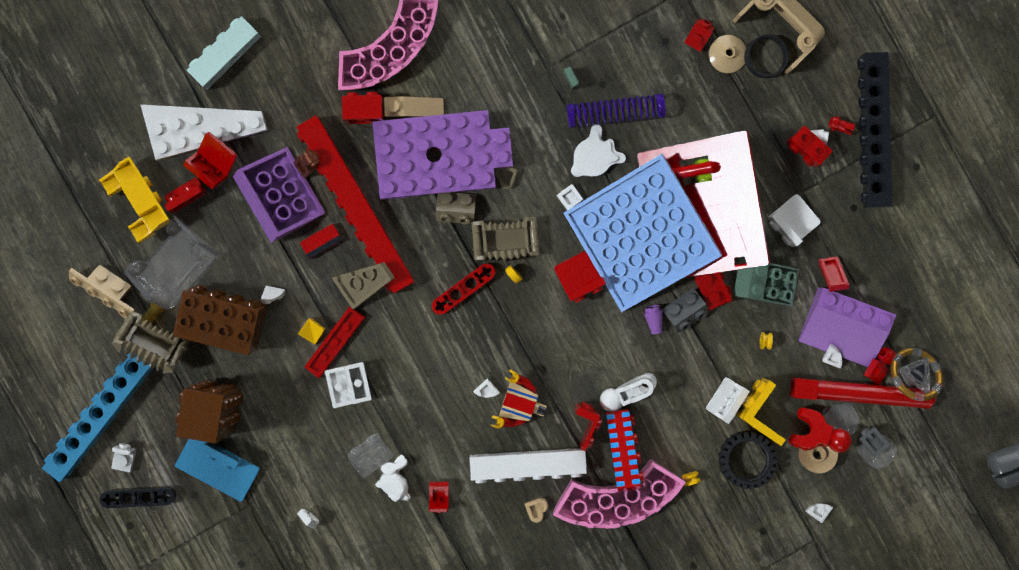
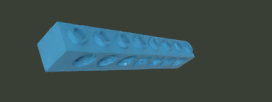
[42,353,155,482]

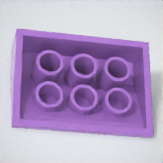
[233,147,325,243]
[798,288,896,367]

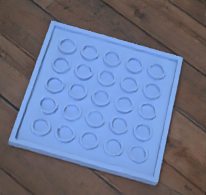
[564,153,722,312]

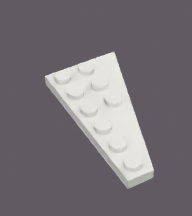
[141,105,268,161]

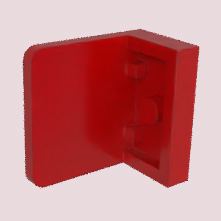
[183,132,237,190]
[554,251,606,303]
[574,401,602,451]

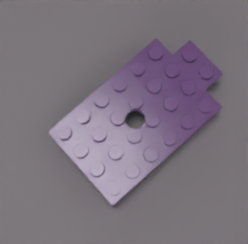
[372,110,513,200]

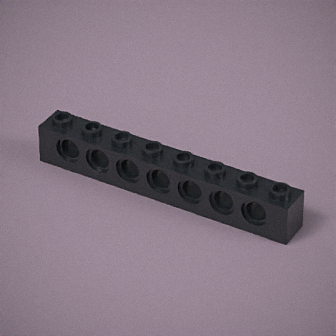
[857,52,892,208]

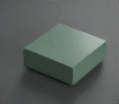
[563,67,579,89]

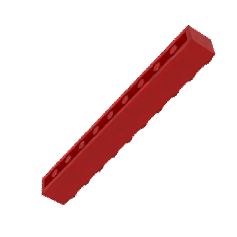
[296,115,415,293]

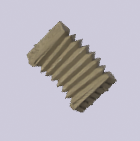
[471,217,540,261]
[112,312,190,374]

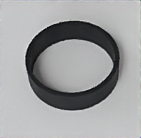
[744,34,789,78]

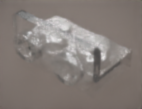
[348,433,394,479]

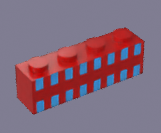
[606,409,644,492]

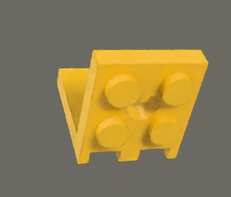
[736,378,785,446]

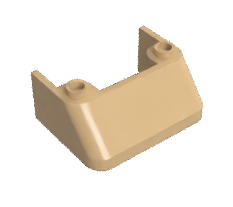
[733,0,825,74]

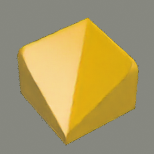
[298,318,326,344]

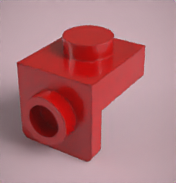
[684,19,714,52]
[429,482,449,513]

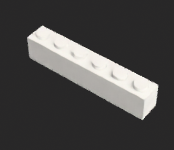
[470,448,587,483]

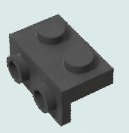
[662,288,709,333]

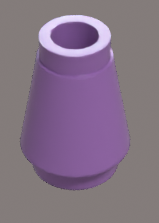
[644,305,663,334]

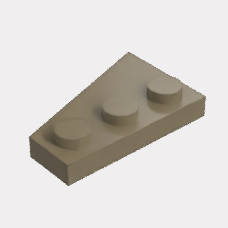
[332,262,395,309]

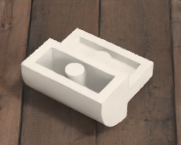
[325,362,372,408]

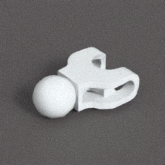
[600,373,657,412]

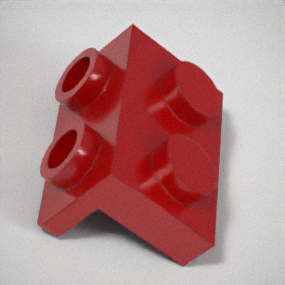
[787,126,832,167]

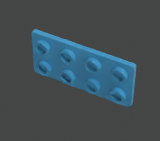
[175,439,260,502]

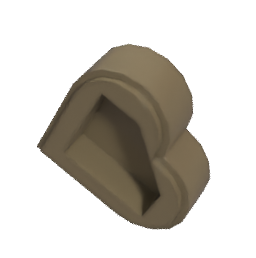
[495,167,518,189]

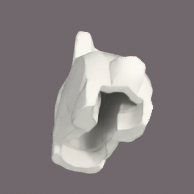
[375,455,410,502]

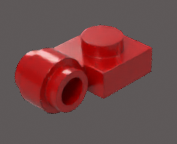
[864,347,896,385]

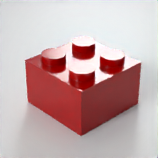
[342,92,386,125]

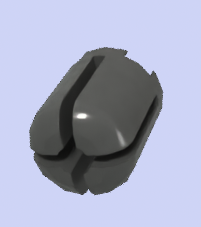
[987,442,1019,489]

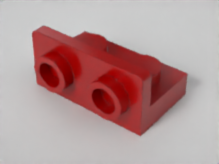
[164,177,207,213]
[693,272,733,310]

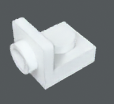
[111,443,137,472]

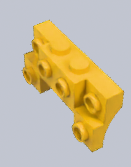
[99,156,171,244]

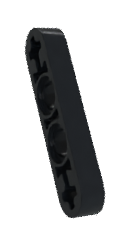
[99,487,176,508]

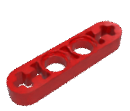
[432,263,495,315]

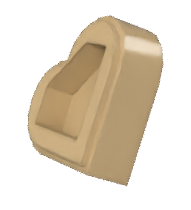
[524,497,548,523]

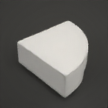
[261,286,285,304]
[822,343,842,369]
[473,379,500,398]
[805,503,833,523]

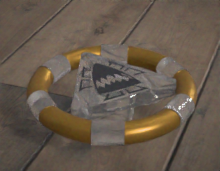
[890,348,943,401]

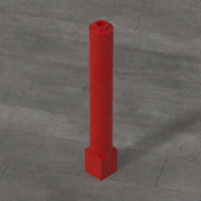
[790,377,936,409]

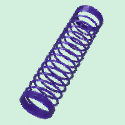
[567,93,666,128]

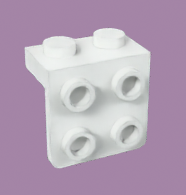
[767,195,820,247]

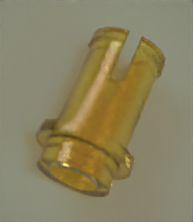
[142,300,165,324]

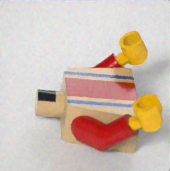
[491,369,547,429]

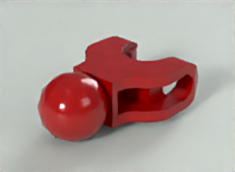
[788,407,852,453]

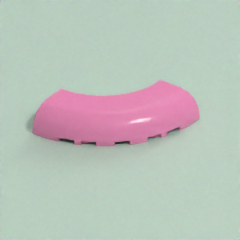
[338,0,438,91]
[553,459,686,529]

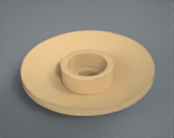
[709,35,746,73]
[799,446,838,473]

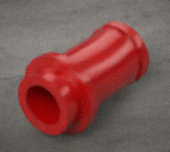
[828,116,855,135]

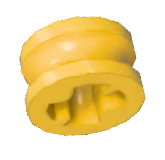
[759,332,773,350]
[681,471,701,486]

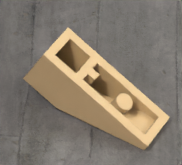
[384,97,444,120]

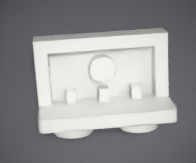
[706,377,750,424]

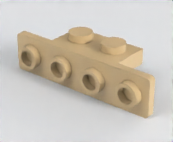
[69,265,135,318]

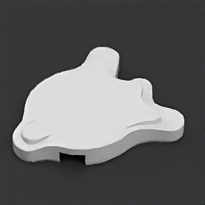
[571,124,626,177]

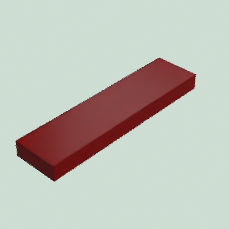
[304,306,366,379]

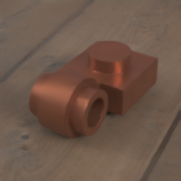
[293,149,321,178]

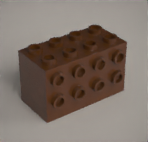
[173,285,268,355]
[176,380,243,443]

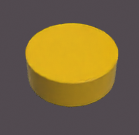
[505,265,523,284]

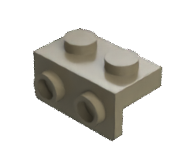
[436,192,476,224]

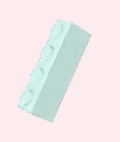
[187,16,262,90]

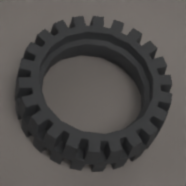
[718,431,778,489]

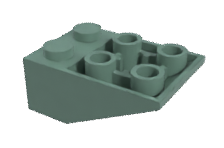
[733,258,799,307]

